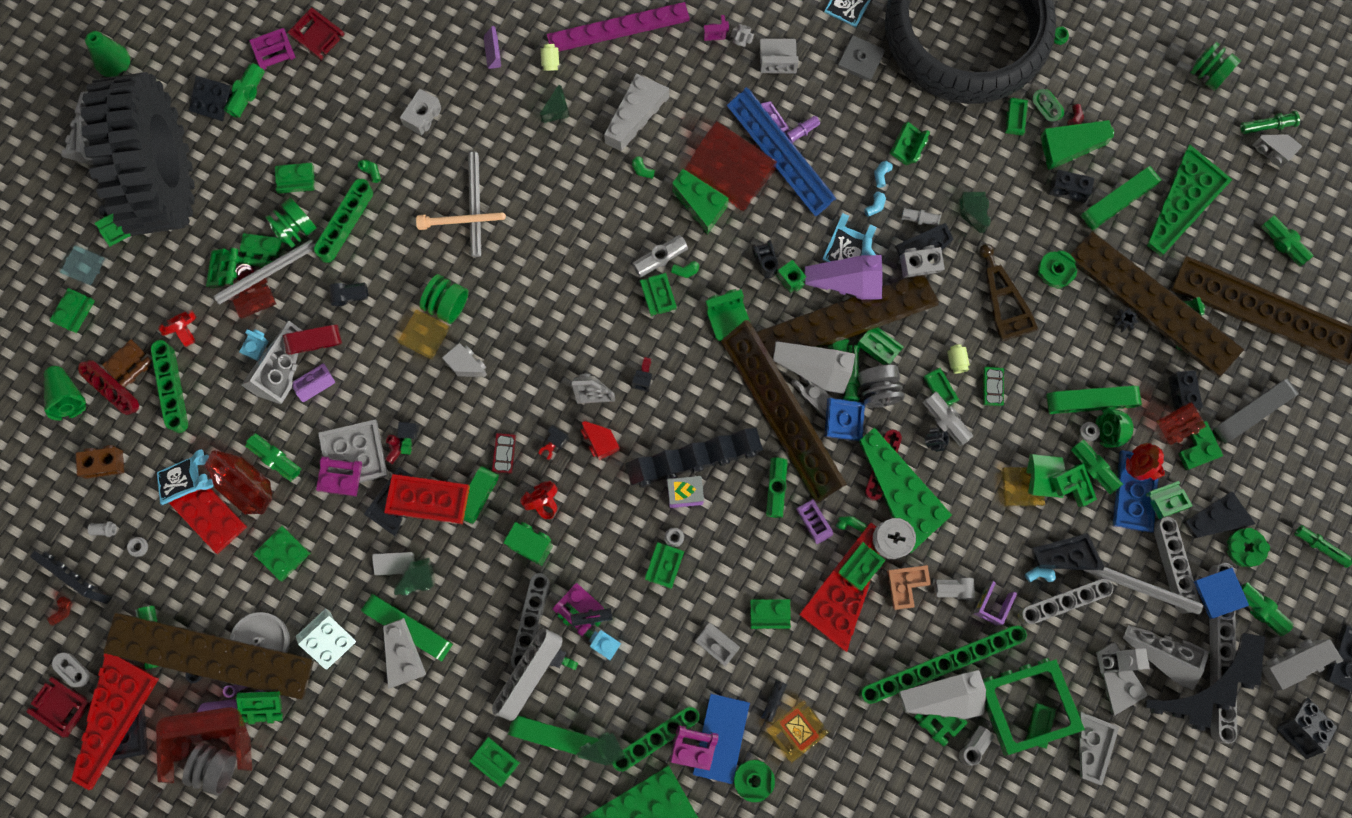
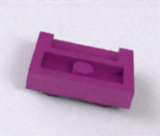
[249,28,296,70]
[316,456,362,497]
[552,583,605,637]
[669,725,719,771]

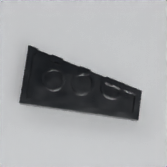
[30,550,112,604]

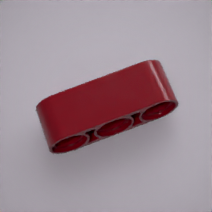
[282,325,342,355]

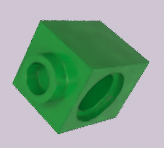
[776,260,806,293]

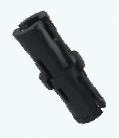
[571,607,613,627]
[761,680,788,723]

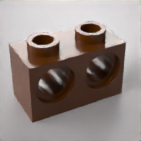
[76,445,124,479]

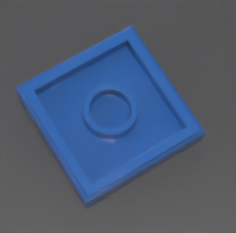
[824,398,865,441]
[1193,568,1249,619]

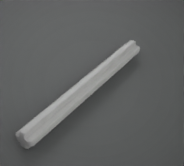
[468,152,481,257]
[214,240,315,304]
[1084,567,1203,614]

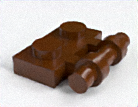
[102,339,153,388]

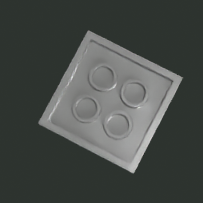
[318,420,388,483]

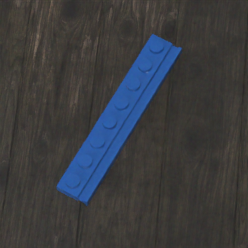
[727,87,837,216]

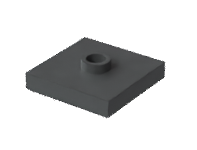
[837,36,885,82]

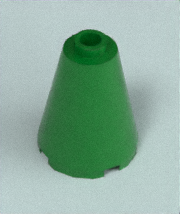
[85,31,130,77]
[43,366,86,420]

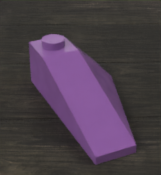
[805,255,882,300]

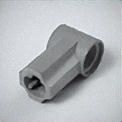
[934,578,975,599]
[959,726,995,766]

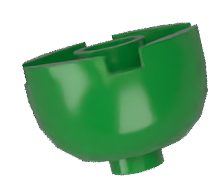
[1095,409,1134,448]

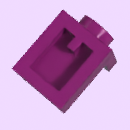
[704,15,729,41]

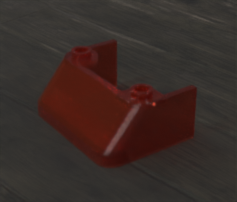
[156,707,252,784]

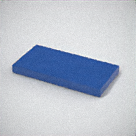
[1113,450,1158,533]
[693,694,750,784]

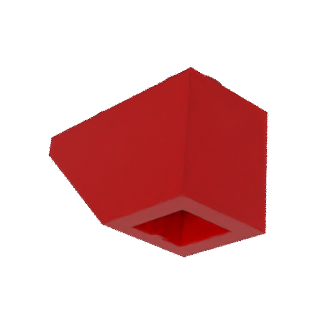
[581,421,620,460]

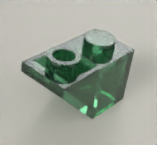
[959,192,991,233]
[394,558,435,596]
[577,732,626,767]

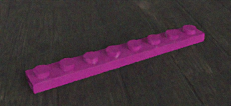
[547,2,690,51]

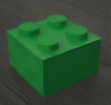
[504,522,553,566]

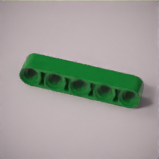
[1080,166,1162,230]
[314,179,373,263]
[151,340,188,433]
[1046,386,1142,414]
[360,594,453,661]
[612,707,699,772]
[507,715,608,762]

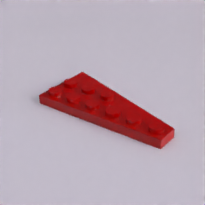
[799,522,880,653]
[71,653,159,790]

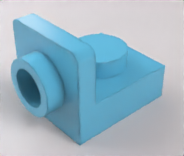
[239,329,269,361]
[589,630,621,661]

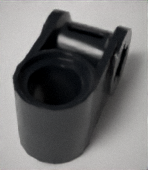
[752,240,778,278]

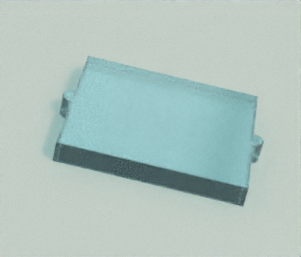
[60,246,105,286]

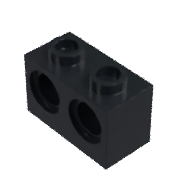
[1048,169,1094,203]
[1168,370,1203,414]

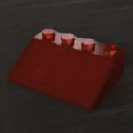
[684,121,777,212]

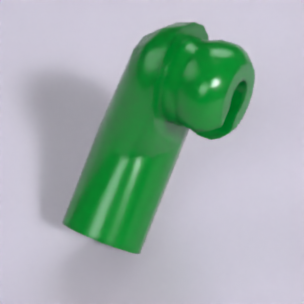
[632,156,655,179]
[358,160,381,183]
[836,516,866,533]

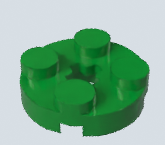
[1038,251,1077,289]
[1227,528,1270,567]
[734,760,775,802]

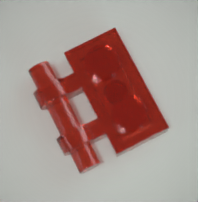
[233,278,277,319]
[1156,402,1206,445]

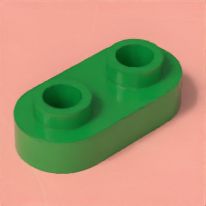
[1033,89,1064,122]

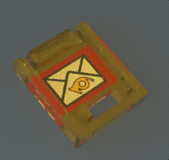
[766,700,829,763]

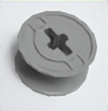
[873,518,916,559]

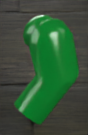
[671,261,699,278]

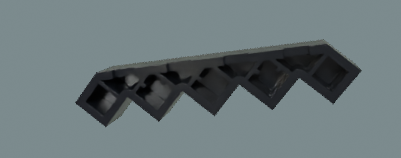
[625,428,763,488]

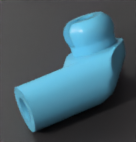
[874,161,893,188]
[1025,566,1056,582]

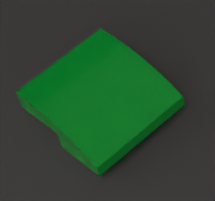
[1026,454,1065,498]

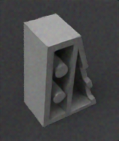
[1262,639,1343,690]

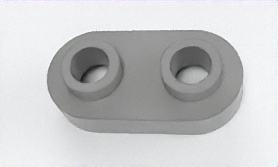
[52,653,90,687]

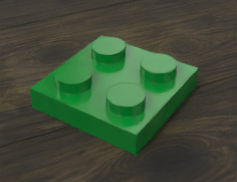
[254,526,311,582]

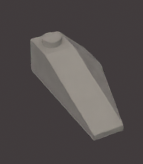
[241,321,303,404]
[772,342,855,394]
[572,374,615,404]
[1123,625,1209,690]
[899,670,986,719]

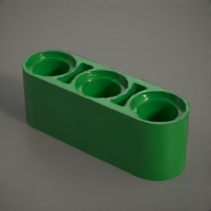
[464,466,499,525]

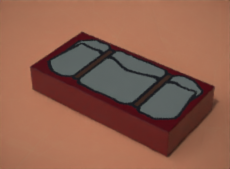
[492,433,516,474]

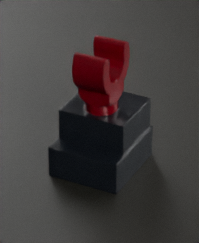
[632,357,652,392]

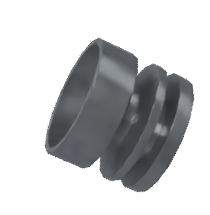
[858,365,905,408]
[182,743,237,796]

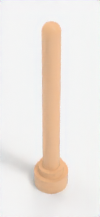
[416,212,506,230]

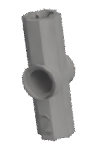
[632,235,688,277]
[923,392,973,446]

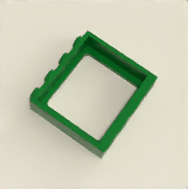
[982,658,1085,757]

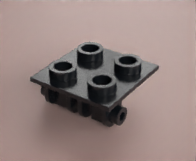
[189,75,232,121]

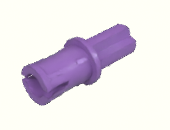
[786,116,820,143]

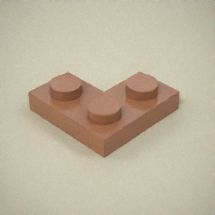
[888,565,931,610]

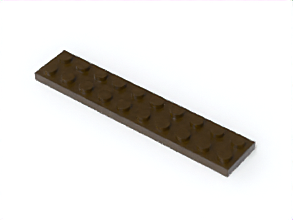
[1071,231,1245,379]
[1171,256,1352,366]
[756,275,939,364]
[721,320,847,503]
[103,613,314,700]

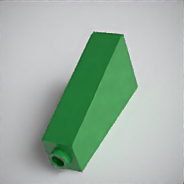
[1040,120,1114,170]

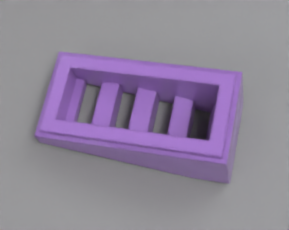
[796,499,833,544]

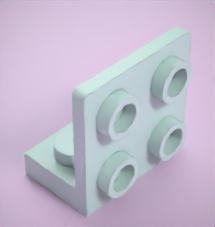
[296,608,356,669]

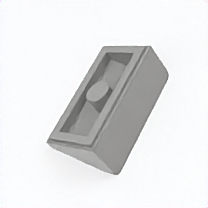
[372,552,415,575]
[695,623,740,666]

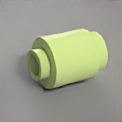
[540,44,559,71]
[947,344,970,374]

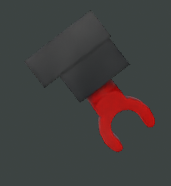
[539,425,569,460]

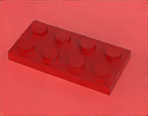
[384,474,470,525]
[168,475,248,554]

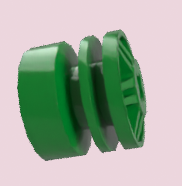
[1190,42,1242,92]
[265,197,317,248]
[420,274,469,324]

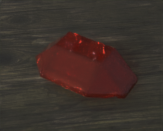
[204,450,272,515]

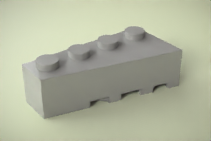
[604,74,669,151]

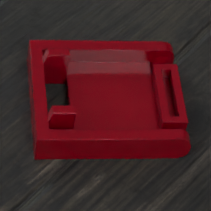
[287,7,345,60]
[26,676,92,738]

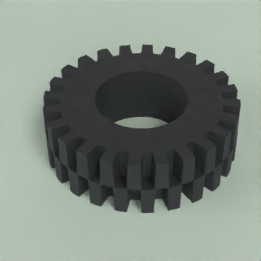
[81,72,195,236]

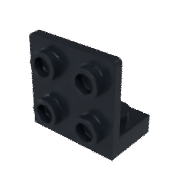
[1276,698,1337,759]

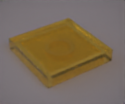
[398,310,450,360]
[1002,467,1045,506]

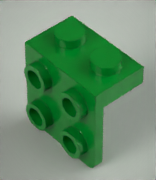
[705,289,750,341]

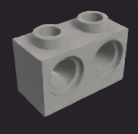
[900,245,945,278]

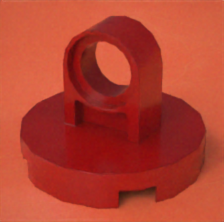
[158,310,197,347]
[1125,443,1165,480]
[520,481,558,519]

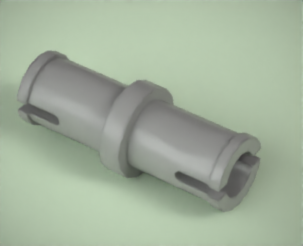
[902,208,941,226]

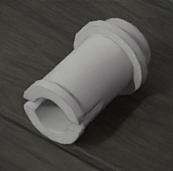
[88,522,117,537]

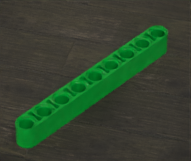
[859,625,1027,704]

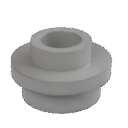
[1080,422,1100,441]
[664,528,684,547]
[127,537,148,557]

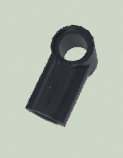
[329,282,369,306]

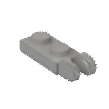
[791,376,832,420]

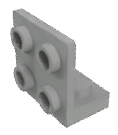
[760,39,799,73]

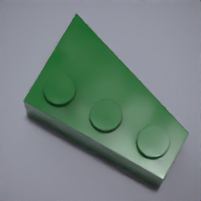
[672,169,729,235]

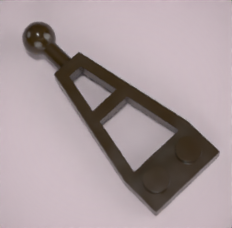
[979,244,1038,342]

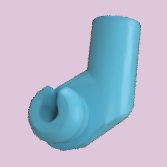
[864,192,886,217]
[861,237,876,256]

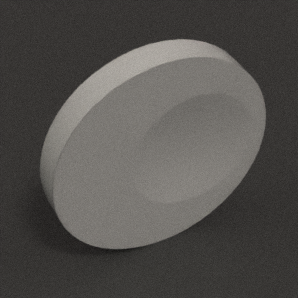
[230,612,290,652]

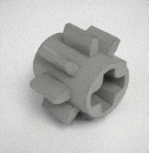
[731,24,754,47]

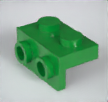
[890,122,930,165]

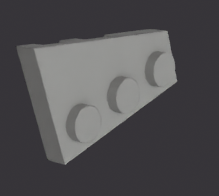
[383,618,426,689]
[1096,642,1148,716]
[1078,712,1119,786]

